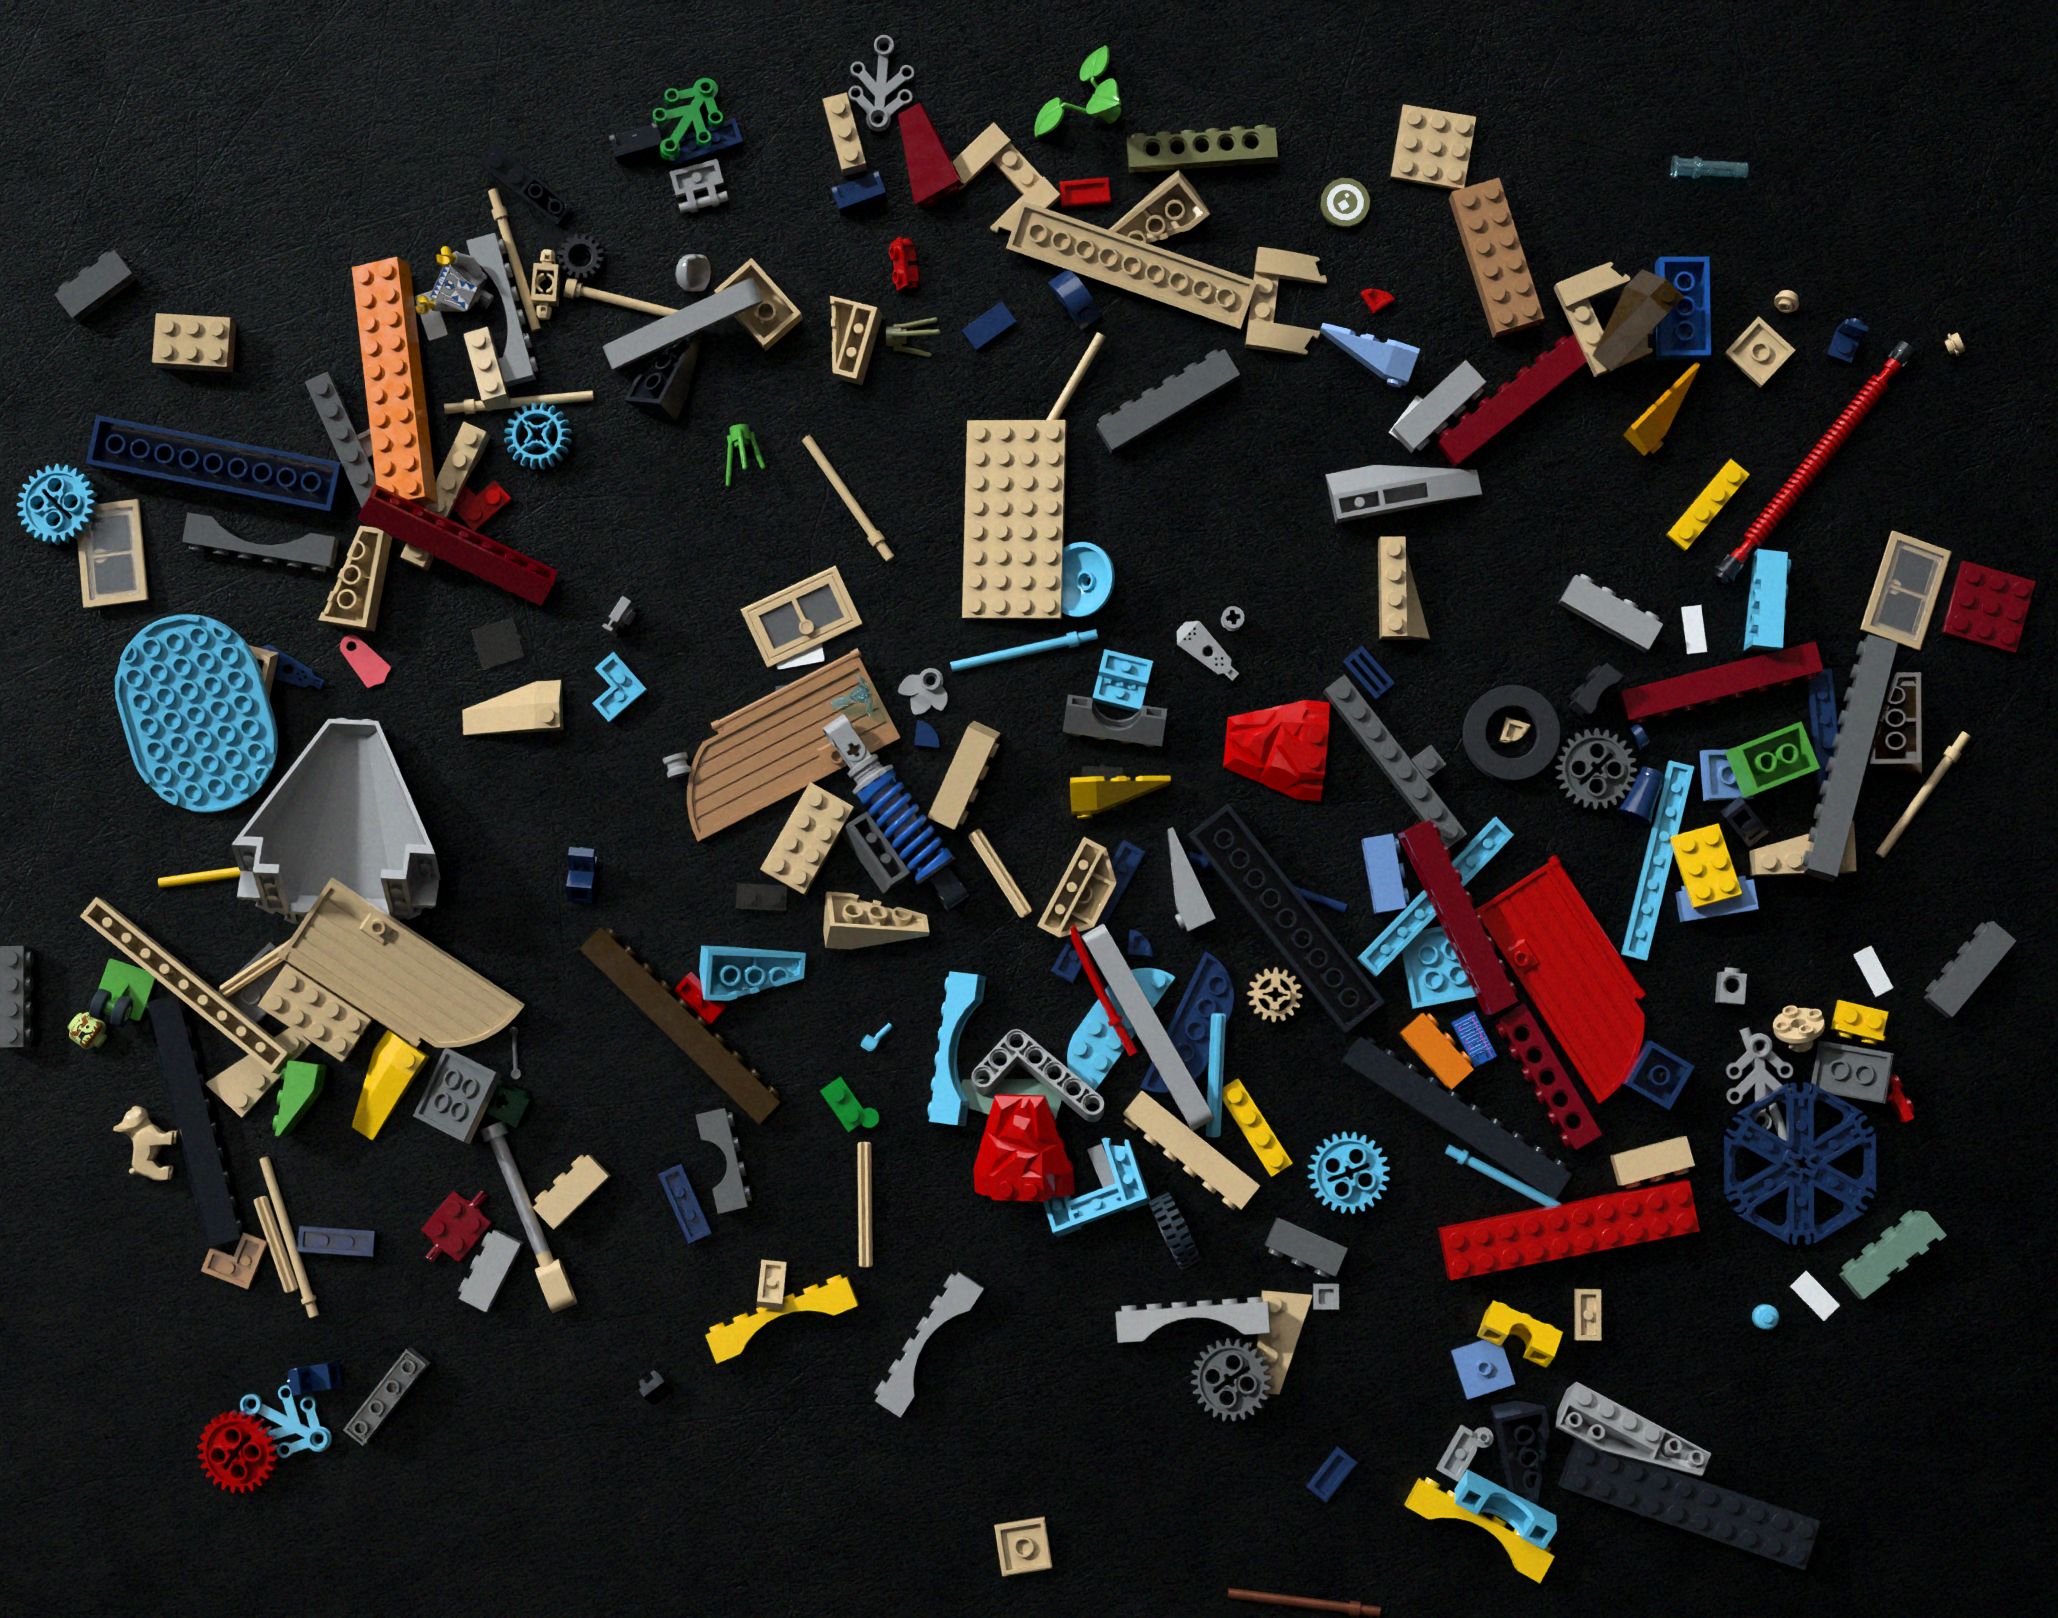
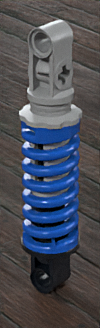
[822,714,970,912]

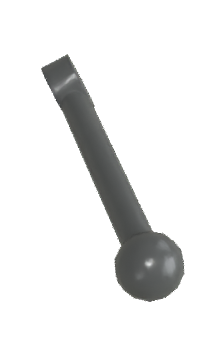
[509,1026,522,1079]

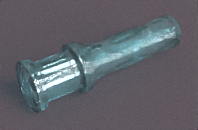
[1671,155,1748,179]

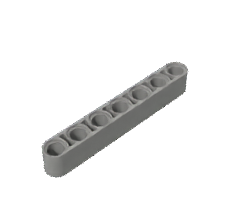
[603,278,763,370]

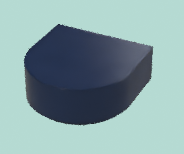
[1627,724,1650,751]

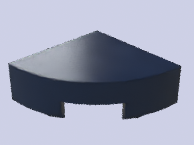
[914,720,940,748]
[1128,930,1153,957]

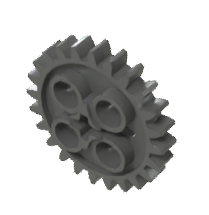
[1554,728,1637,810]
[1191,1338,1273,1421]

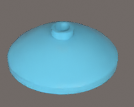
[1062,542,1115,617]

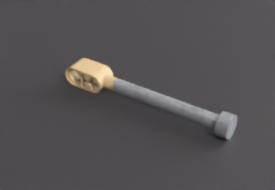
[480,1121,577,1313]

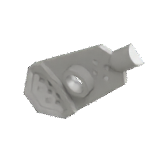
[1176,621,1239,681]

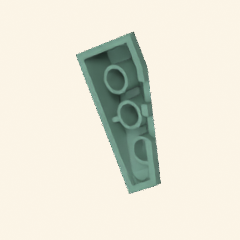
[961,1079,1062,1120]

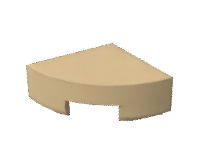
[1498,717,1530,743]

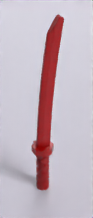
[1071,925,1138,1056]

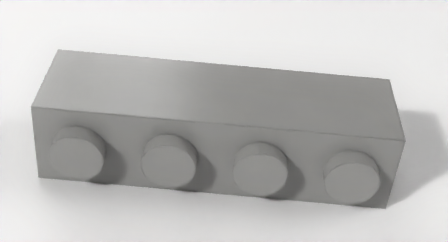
[1391,360,1486,453]
[1558,574,1663,653]

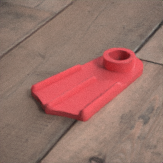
[340,635,391,688]

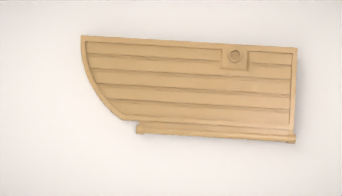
[277,877,525,1048]

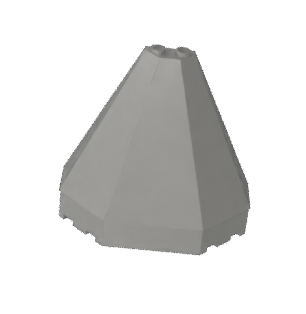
[231,718,441,924]

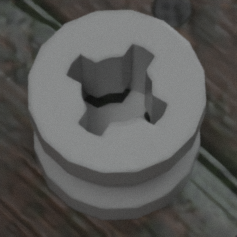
[663,752,691,779]

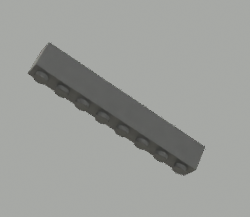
[1323,674,1467,848]

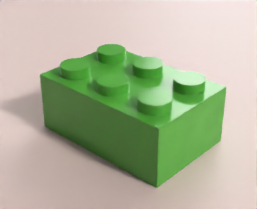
[1725,722,1820,798]

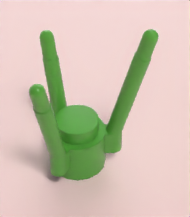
[726,424,765,487]

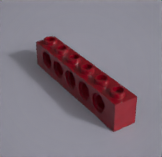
[1496,1003,1602,1150]

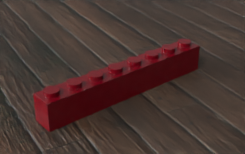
[1436,329,1604,468]
[358,484,557,606]
[1618,642,1823,725]
[1398,819,1518,1015]

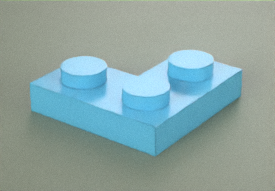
[592,652,647,723]

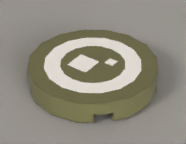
[1320,178,1370,228]

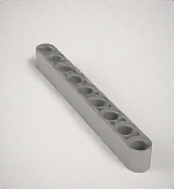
[1082,924,1215,1131]

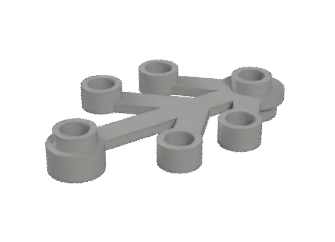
[848,35,914,132]
[1726,1033,1793,1130]

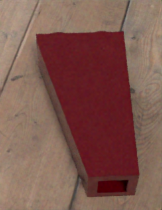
[898,103,964,209]

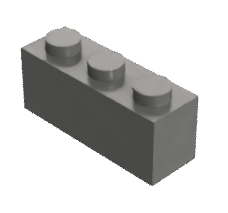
[54,250,137,322]
[841,812,910,894]
[1265,1217,1348,1278]

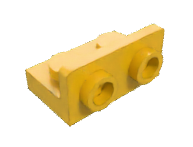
[1831,1000,1888,1045]

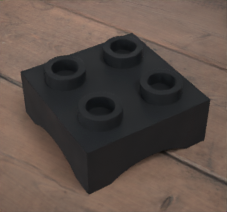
[1569,663,1623,719]

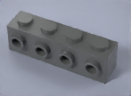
[0,946,34,1048]

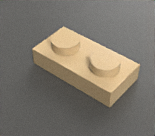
[756,1260,787,1310]
[1575,1289,1601,1340]

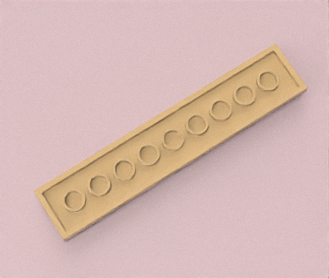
[1006,201,1257,329]

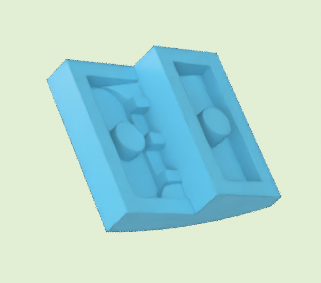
[1093,649,1153,712]

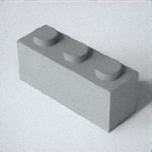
[458,1230,524,1312]

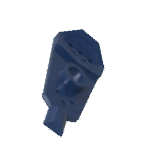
[260,644,324,689]

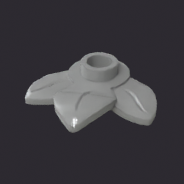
[898,668,948,715]

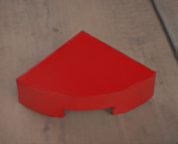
[1360,289,1395,314]

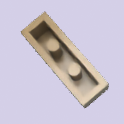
[823,93,867,177]
[464,327,511,411]
[1610,1136,1695,1189]
[533,1154,611,1229]

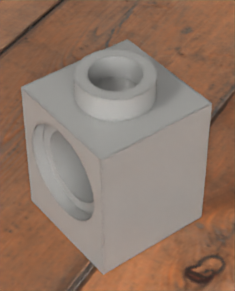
[1715,968,1747,1005]

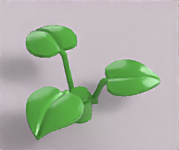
[1035,45,1122,139]

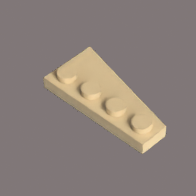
[205,1028,312,1118]
[1257,1290,1313,1394]

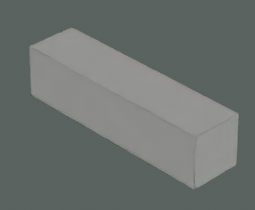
[1087,1144,1116,1188]

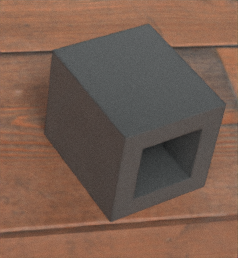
[1411,745,1446,780]

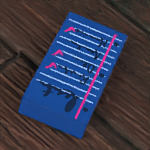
[1451,1011,1497,1067]

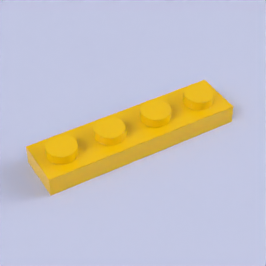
[1666,459,1750,551]
[1222,1078,1292,1177]

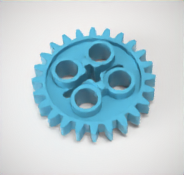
[17,464,98,545]
[1308,1132,1390,1214]

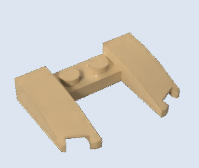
[953,122,1060,233]
[1245,247,1327,355]
[1554,262,1653,377]

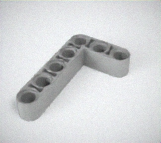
[972,1029,1104,1122]

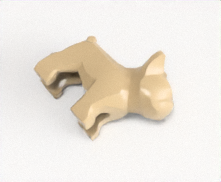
[113,1106,178,1180]

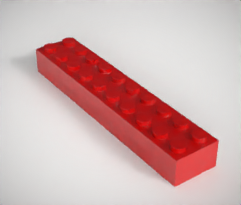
[1438,1179,1700,1280]

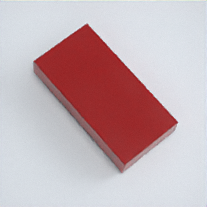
[1059,177,1111,208]

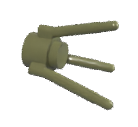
[886,318,941,358]

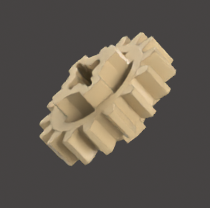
[1247,967,1302,1022]

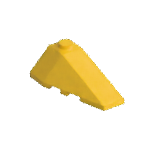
[352,1029,430,1141]

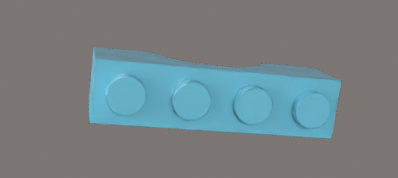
[1455,1469,1557,1550]

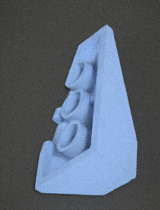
[1320,323,1420,388]

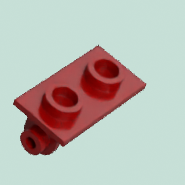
[889,237,920,291]

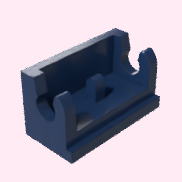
[831,171,887,215]

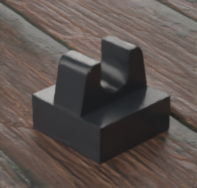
[639,1370,674,1406]

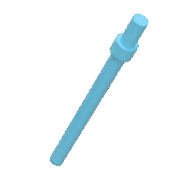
[950,629,1098,672]

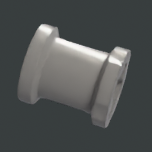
[1221,606,1244,631]

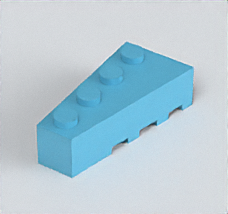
[1744,549,1791,653]

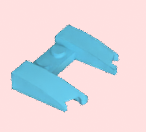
[1043,1138,1151,1237]

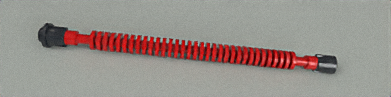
[1714,341,1916,584]

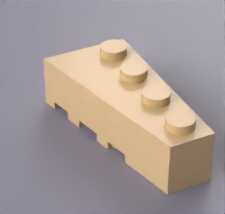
[318,526,392,631]
[1749,821,1856,876]

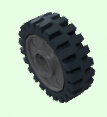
[1148,1192,1201,1269]

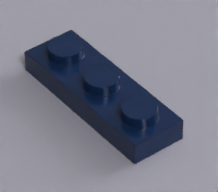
[666,118,744,167]
[658,1164,712,1244]
[297,1226,376,1257]

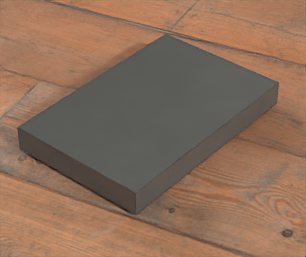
[218,942,288,1024]
[1811,1041,1895,1104]

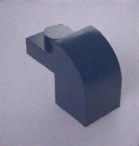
[1048,269,1101,330]
[566,847,597,903]
[288,1361,342,1396]

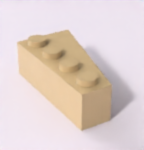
[928,721,1001,830]

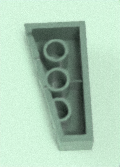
[1839,1210,1947,1299]

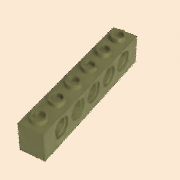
[1127,125,1278,173]

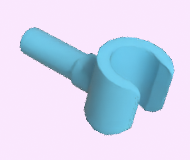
[861,1023,893,1051]

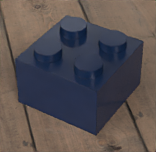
[1621,1041,1695,1110]

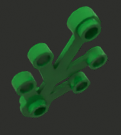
[653,78,723,161]

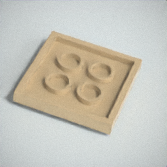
[1390,104,1476,190]

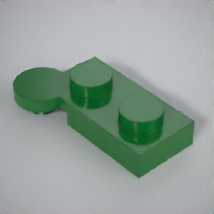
[820,1076,879,1132]

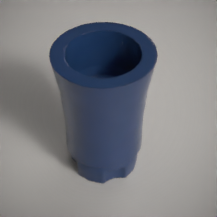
[1618,767,1665,825]

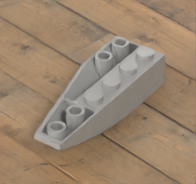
[1326,465,1482,524]
[1556,1382,1711,1477]

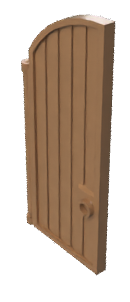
[687,648,900,842]

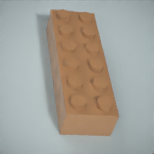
[1449,178,1544,338]

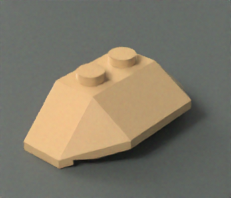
[1037,837,1117,938]

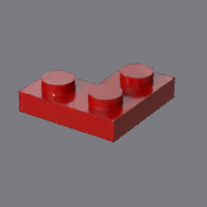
[453,480,512,532]

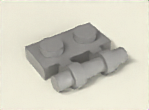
[670,159,729,213]

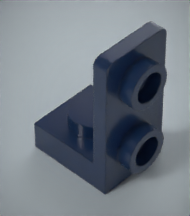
[1826,318,1869,365]

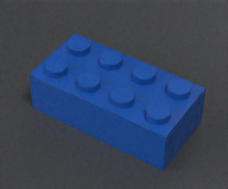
[1655,257,1711,361]

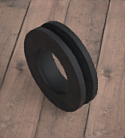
[1463,685,1560,782]

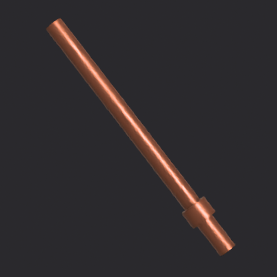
[1228,1588,1381,1617]

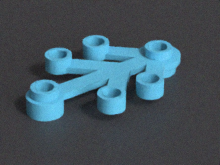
[240,1385,332,1458]

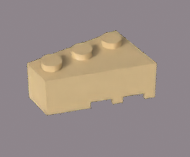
[830,296,883,385]

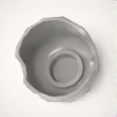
[675,254,711,292]

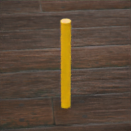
[158,867,241,888]

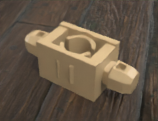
[531,249,561,320]

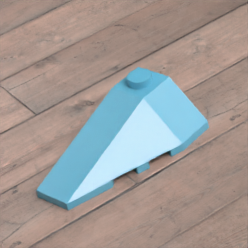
[699,946,806,1001]

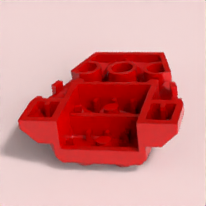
[1223,700,1330,802]
[974,1094,1075,1201]

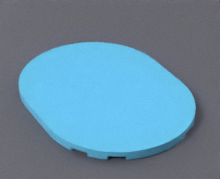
[115,614,278,812]

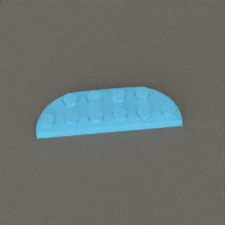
[1067,968,1175,1092]

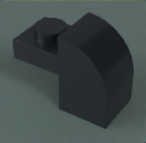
[1720,796,1769,847]

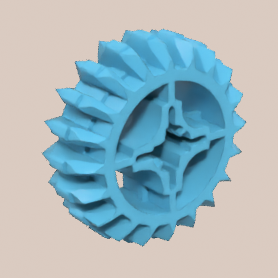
[505,403,572,470]

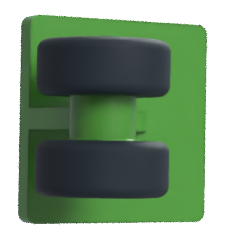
[89,959,156,1027]

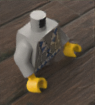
[415,246,494,315]

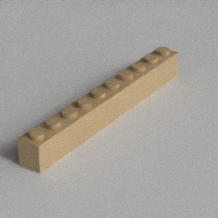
[80,897,294,1075]

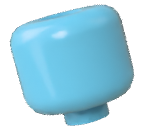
[1752,1304,1779,1330]

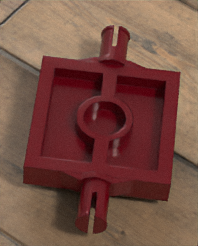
[421,1190,493,1263]

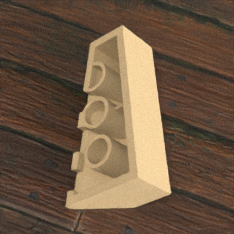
[1378,537,1430,640]

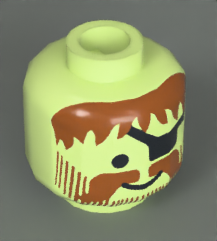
[68,1012,107,1050]

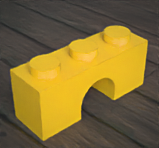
[1477,1300,1563,1368]

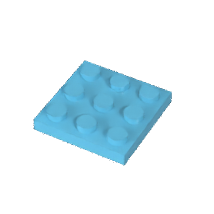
[1401,926,1476,1009]

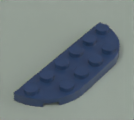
[1140,951,1234,1092]

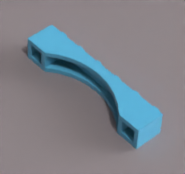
[928,971,986,1126]

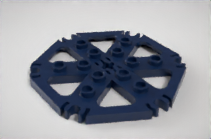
[1724,1082,1876,1245]

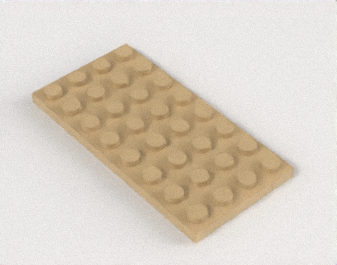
[962,420,1067,619]

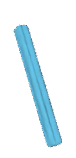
[1206,1013,1226,1138]

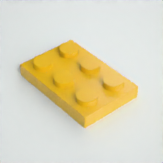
[1669,823,1742,909]

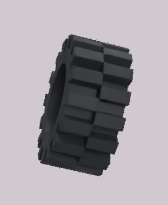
[558,234,605,282]

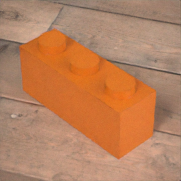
[1398,1013,1474,1090]

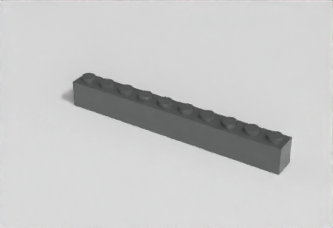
[1801,635,1898,882]

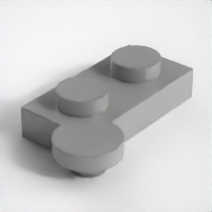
[1436,1425,1493,1482]

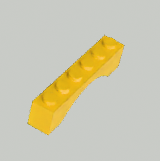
[705,1274,859,1364]
[1404,1477,1555,1583]

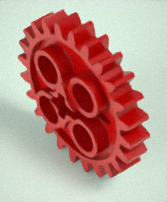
[197,1410,280,1493]

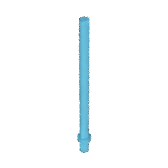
[1445,1145,1561,1206]

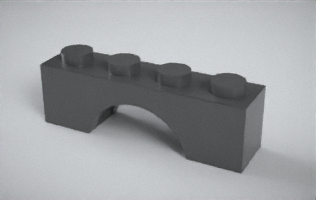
[1063,695,1167,747]
[696,1108,752,1214]

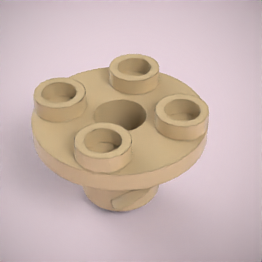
[1773,1006,1825,1052]

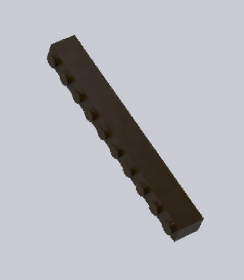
[580,927,782,1124]

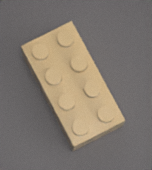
[760,782,855,896]
[258,963,373,1062]

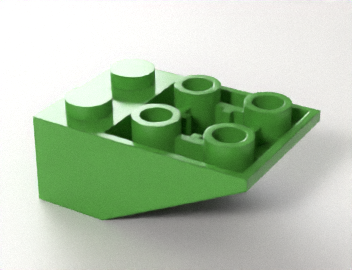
[273,1060,327,1136]

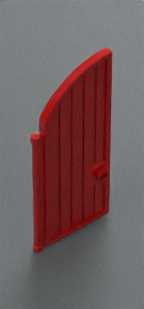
[1474,855,1646,1104]

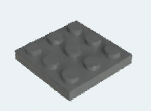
[413,1048,502,1144]

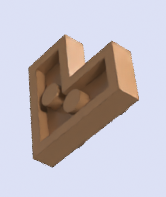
[201,1233,268,1289]

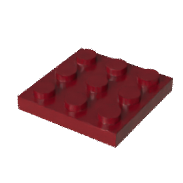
[1942,561,2036,654]

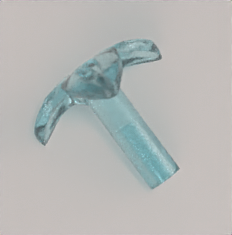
[831,674,873,716]

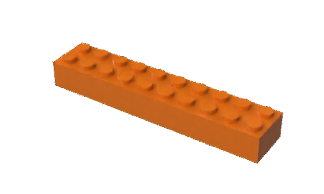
[352,257,437,506]

